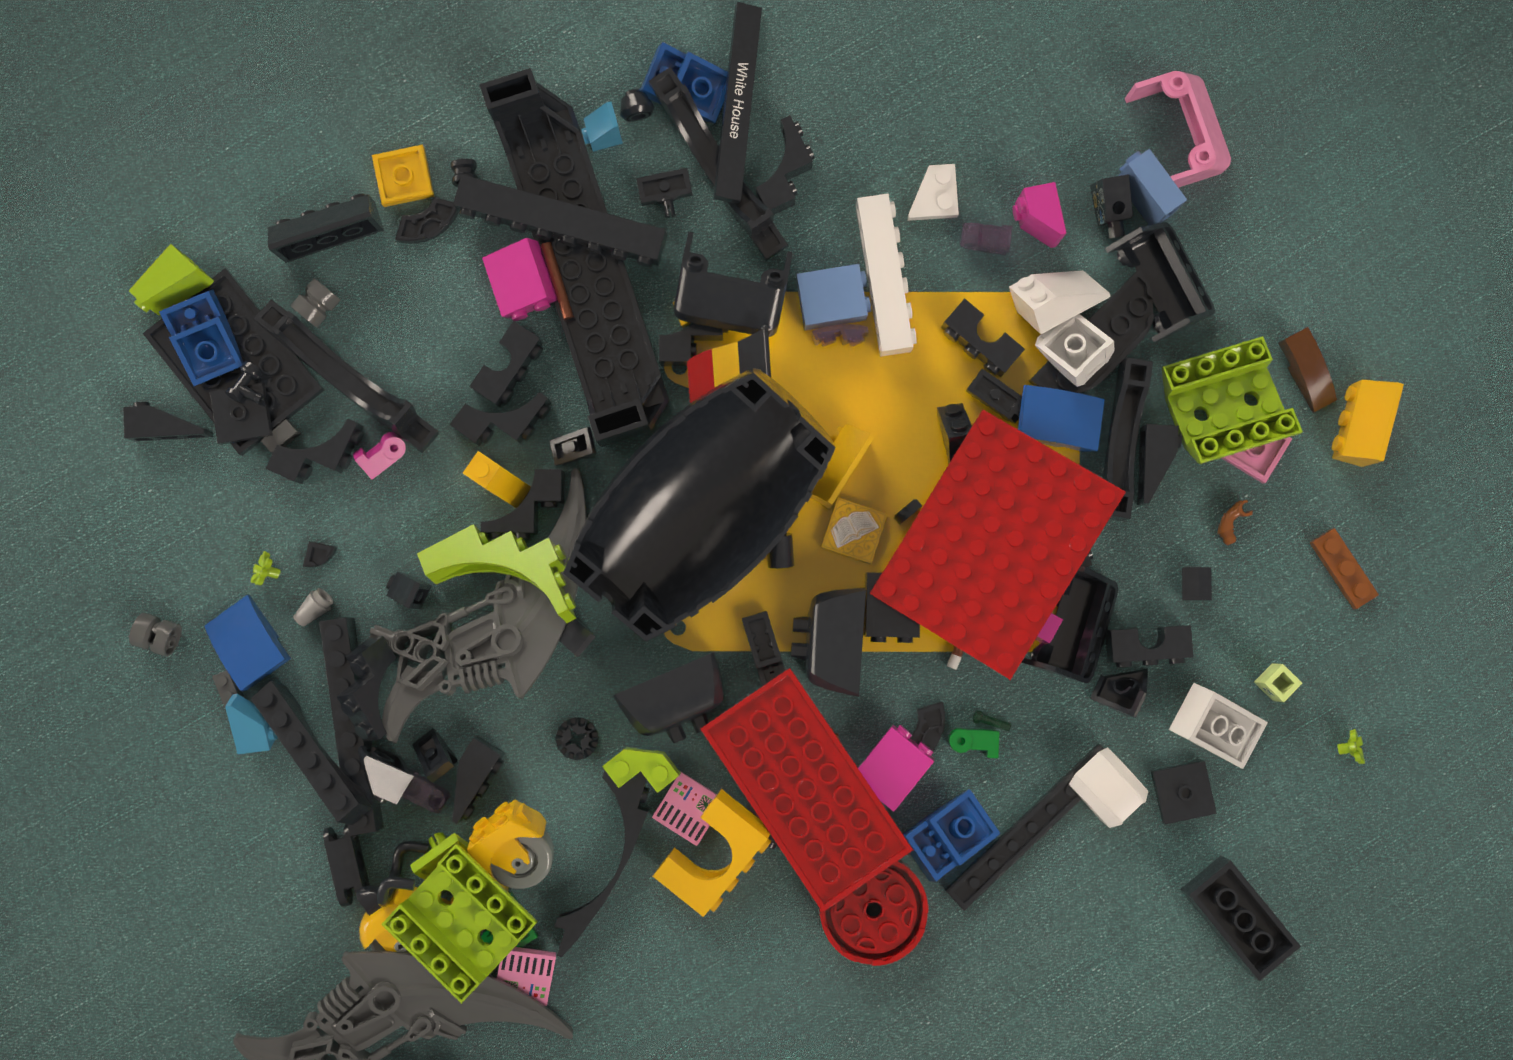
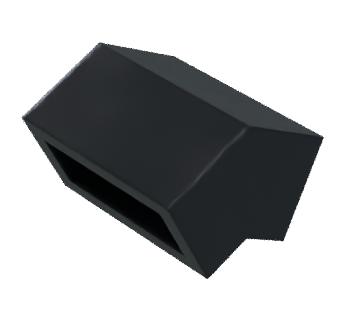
[1182,567,1212,601]

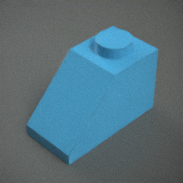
[581,101,623,152]
[225,694,278,754]

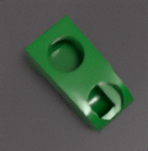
[948,728,999,758]

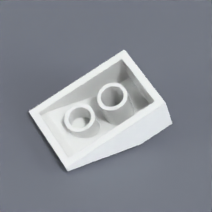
[1009,270,1110,334]
[1169,683,1268,769]

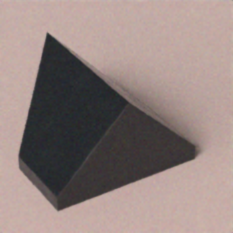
[1090,668,1148,718]

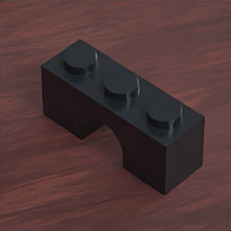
[941,298,1025,377]
[469,321,543,407]
[1105,625,1194,667]

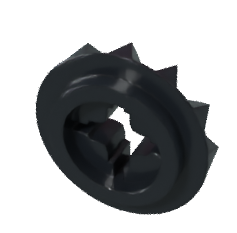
[555,717,598,760]

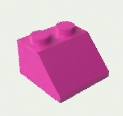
[1013,182,1066,248]

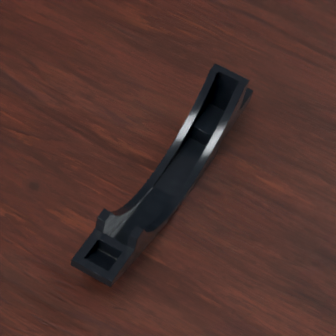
[648,67,788,261]
[253,299,439,453]
[555,770,650,957]

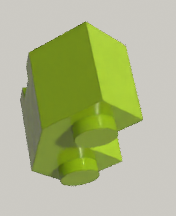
[602,747,681,793]

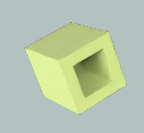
[1254,663,1302,702]

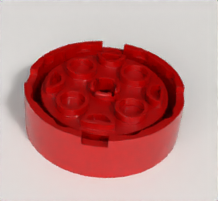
[819,860,928,966]

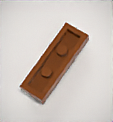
[1310,528,1379,609]

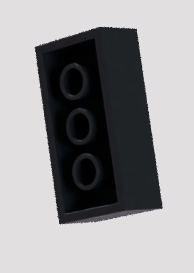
[1180,856,1301,982]

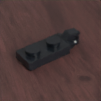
[966,369,1022,424]

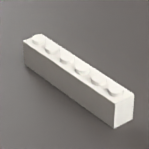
[856,194,917,357]

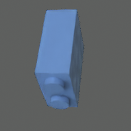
[1119,149,1187,225]
[796,264,871,330]

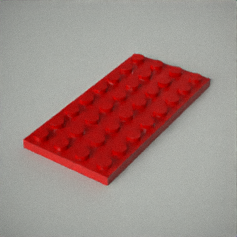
[701,668,913,912]

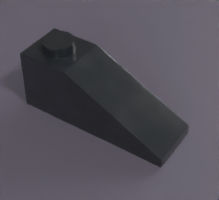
[123,402,213,442]
[1137,424,1182,506]

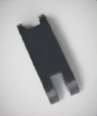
[323,824,370,907]

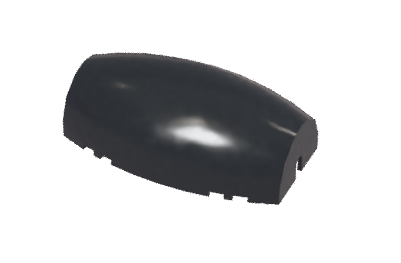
[563,368,836,641]

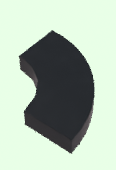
[395,197,459,244]
[910,701,945,751]

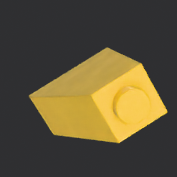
[463,451,531,508]

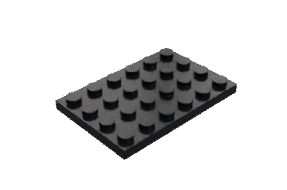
[142,268,325,456]

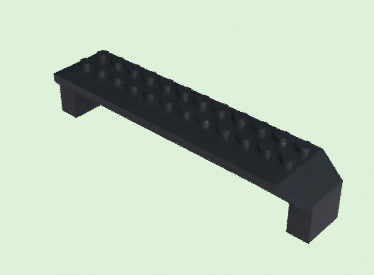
[479,68,670,447]

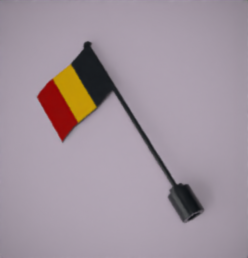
[687,324,794,569]

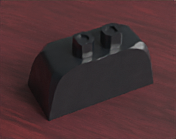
[791,588,866,697]
[613,652,724,744]

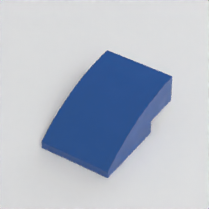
[640,42,728,123]
[159,290,243,386]
[1018,385,1105,452]
[205,595,291,691]
[903,789,1001,882]

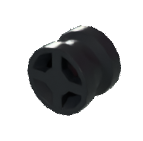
[450,159,478,187]

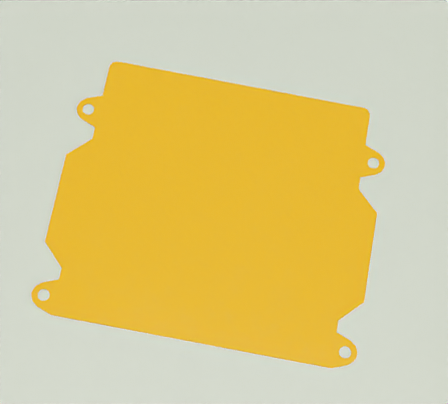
[664,292,1080,652]

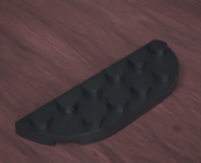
[1029,269,1154,394]

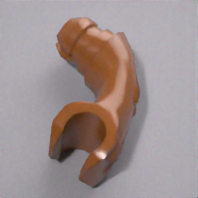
[1217,500,1253,545]

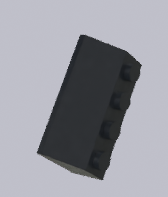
[268,194,384,263]

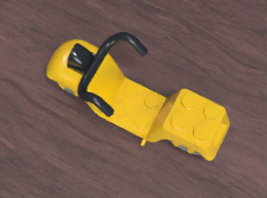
[356,799,554,953]

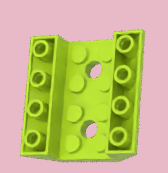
[1162,336,1303,464]
[381,843,538,1004]

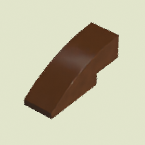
[1278,327,1337,413]

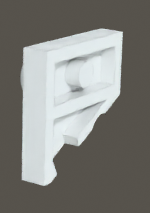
[908,164,959,221]

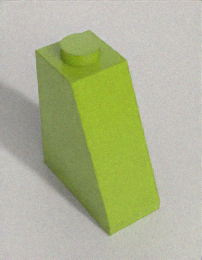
[129,244,214,316]

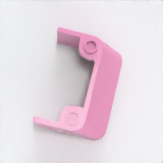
[1125,71,1231,188]

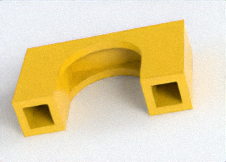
[653,789,771,917]

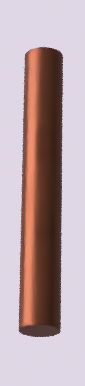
[541,242,574,320]

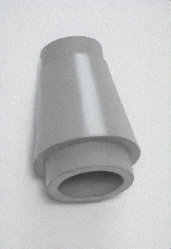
[293,588,333,627]

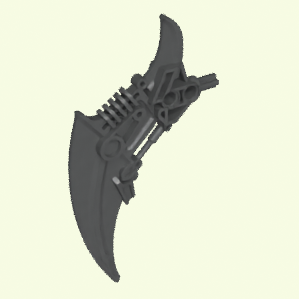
[369,468,586,743]
[233,951,573,1060]

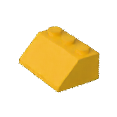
[1332,380,1404,467]
[811,423,875,509]

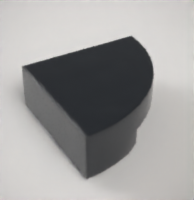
[894,499,922,525]
[303,541,337,568]

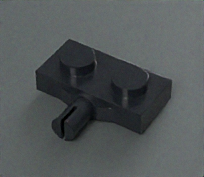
[636,168,693,218]

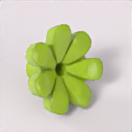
[251,551,280,586]
[1337,729,1365,764]

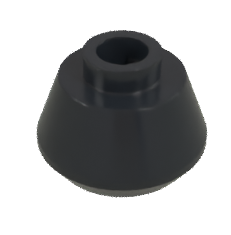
[620,89,655,122]

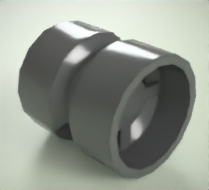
[290,278,341,328]
[129,612,182,657]

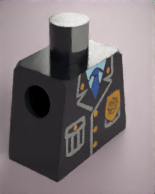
[1090,174,1133,239]

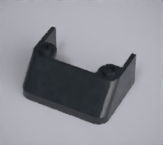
[1105,222,1215,342]
[673,231,793,337]
[1021,566,1118,683]

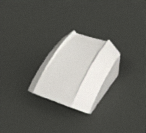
[1035,314,1115,387]
[1069,747,1148,828]

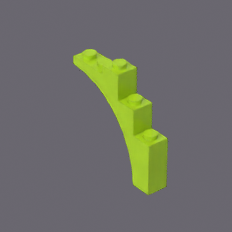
[417,524,576,623]

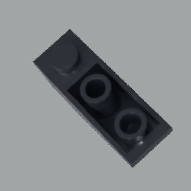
[452,736,505,824]

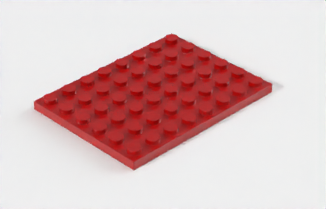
[870,410,1126,680]

